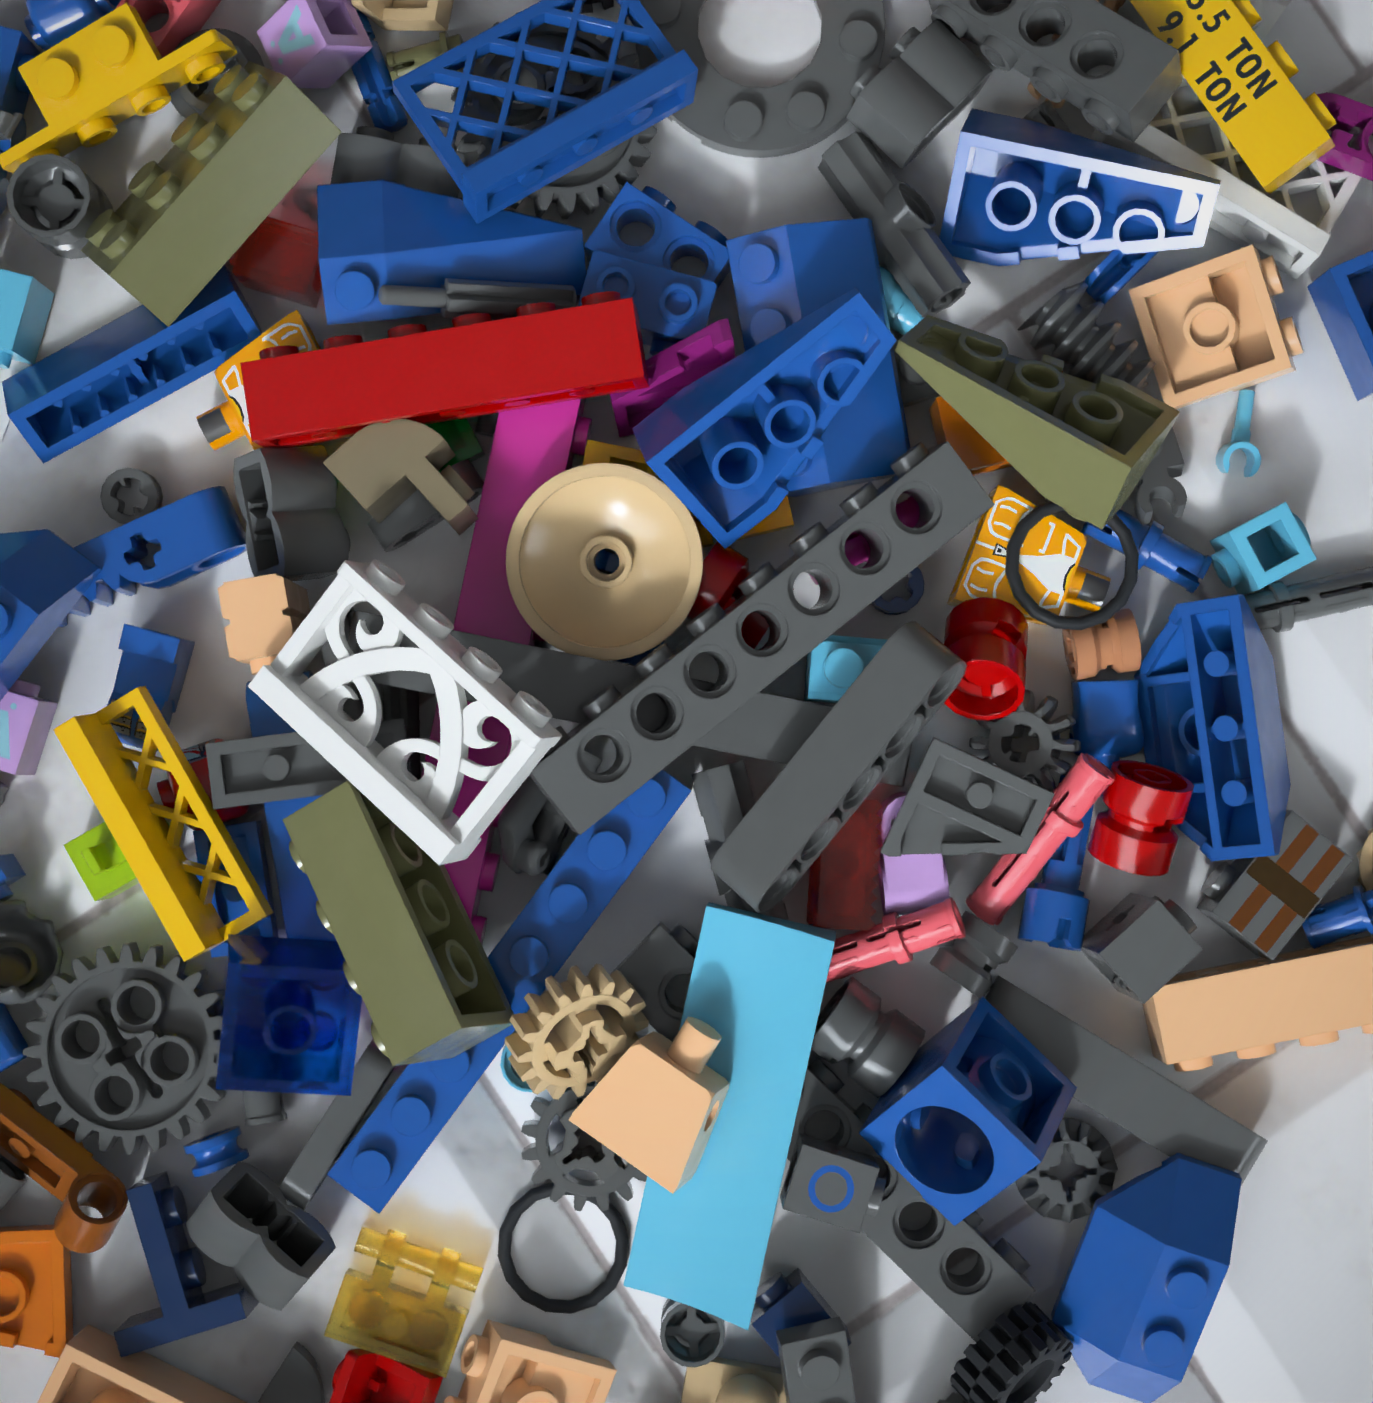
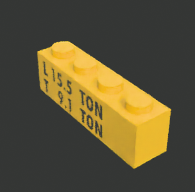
[1129,0,1337,195]

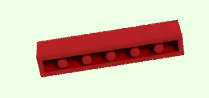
[240,291,650,448]

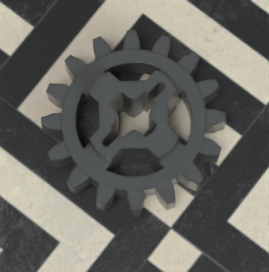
[521,1071,647,1211]

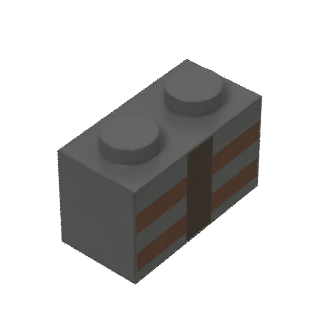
[1197,810,1353,960]

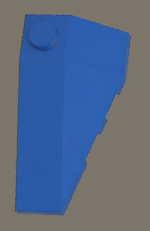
[939,108,1221,267]
[317,179,586,325]
[632,287,897,549]

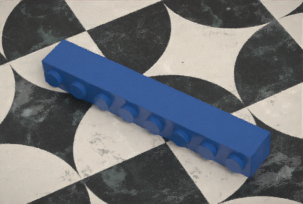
[327,770,691,1214]

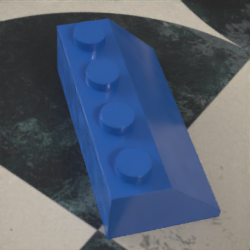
[726,218,910,497]

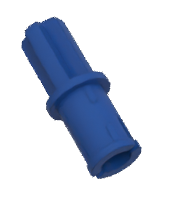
[1302,885,1373,949]

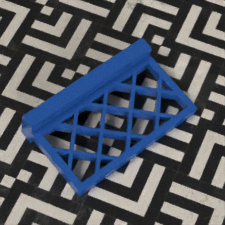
[392,0,698,224]

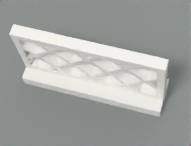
[1089,73,1373,279]

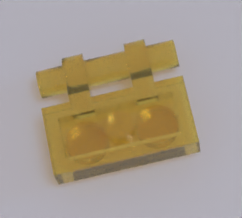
[324,1227,484,1378]

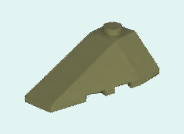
[895,315,1180,529]

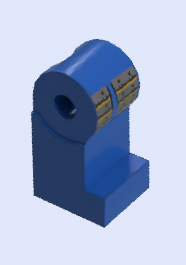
[107,624,195,752]

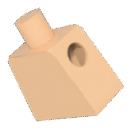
[569,1017,730,1194]

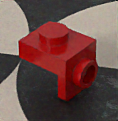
[329,1345,444,1403]

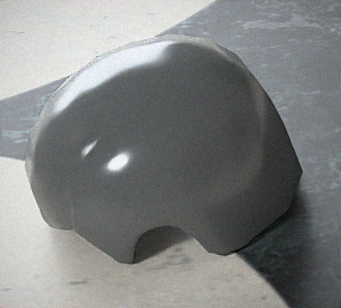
[0,899,64,1005]

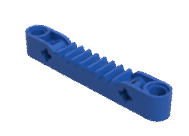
[58,486,247,628]

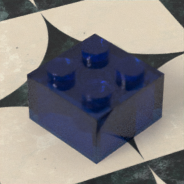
[215,934,362,1096]

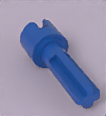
[1017,774,1094,951]

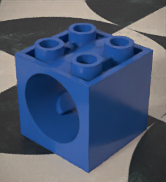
[859,996,1077,1226]

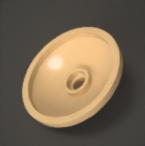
[506,463,703,661]

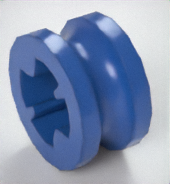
[183,1126,249,1177]

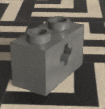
[1081,893,1203,1004]

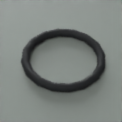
[1005,501,1139,630]
[497,1182,629,1314]

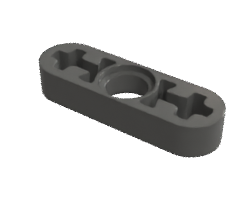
[279,1039,396,1210]

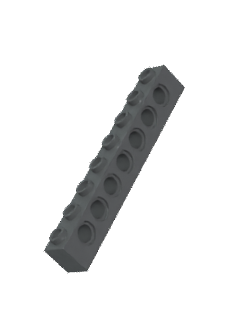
[529,441,995,835]
[612,922,1036,1343]

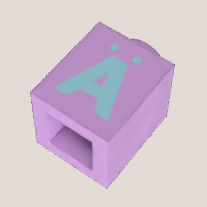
[257,0,373,88]
[0,678,58,775]

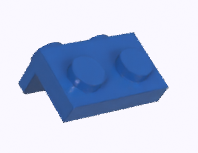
[578,250,717,356]

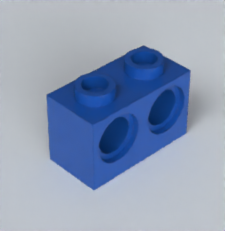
[584,182,731,291]

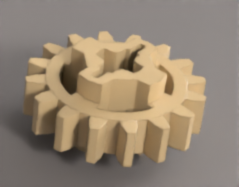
[505,964,649,1100]

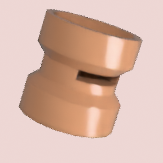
[1062,608,1141,681]

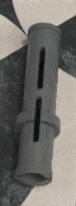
[1244,567,1373,633]

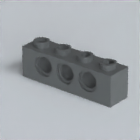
[929,0,1182,143]

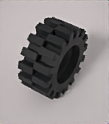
[950,1302,1073,1403]

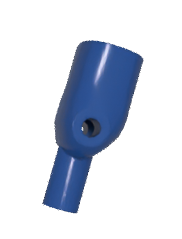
[1069,679,1144,796]

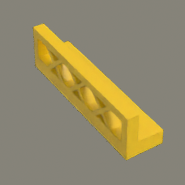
[53,686,274,962]

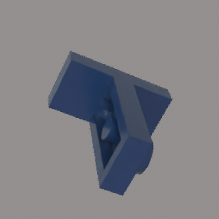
[113,1171,259,1358]

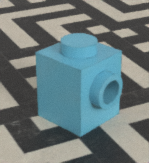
[1210,502,1317,595]

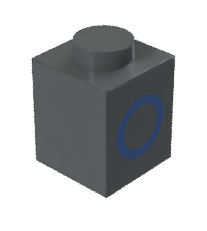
[780,1133,886,1233]

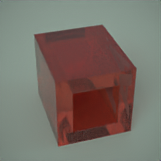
[229,216,322,309]

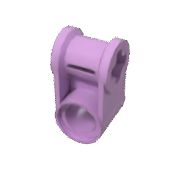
[876,792,950,916]

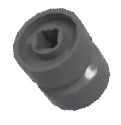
[6,154,113,259]
[811,977,926,1098]

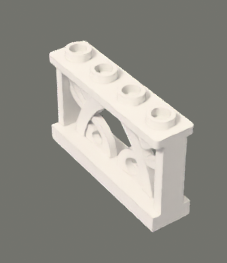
[248,560,562,865]

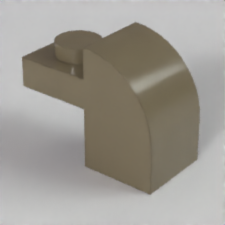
[323,419,479,536]

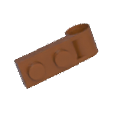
[0,1083,128,1253]

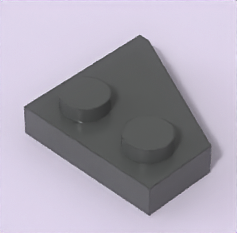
[880,737,1055,857]

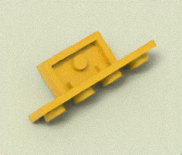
[0,2,237,173]

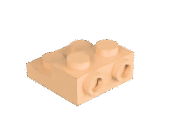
[1128,244,1304,409]
[443,1320,617,1403]

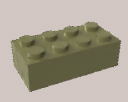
[80,61,342,327]
[283,780,514,1066]

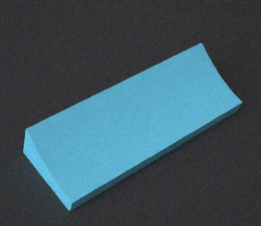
[623,902,837,1330]

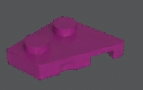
[610,318,735,438]

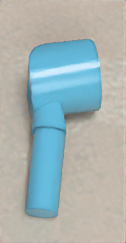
[1216,389,1261,477]

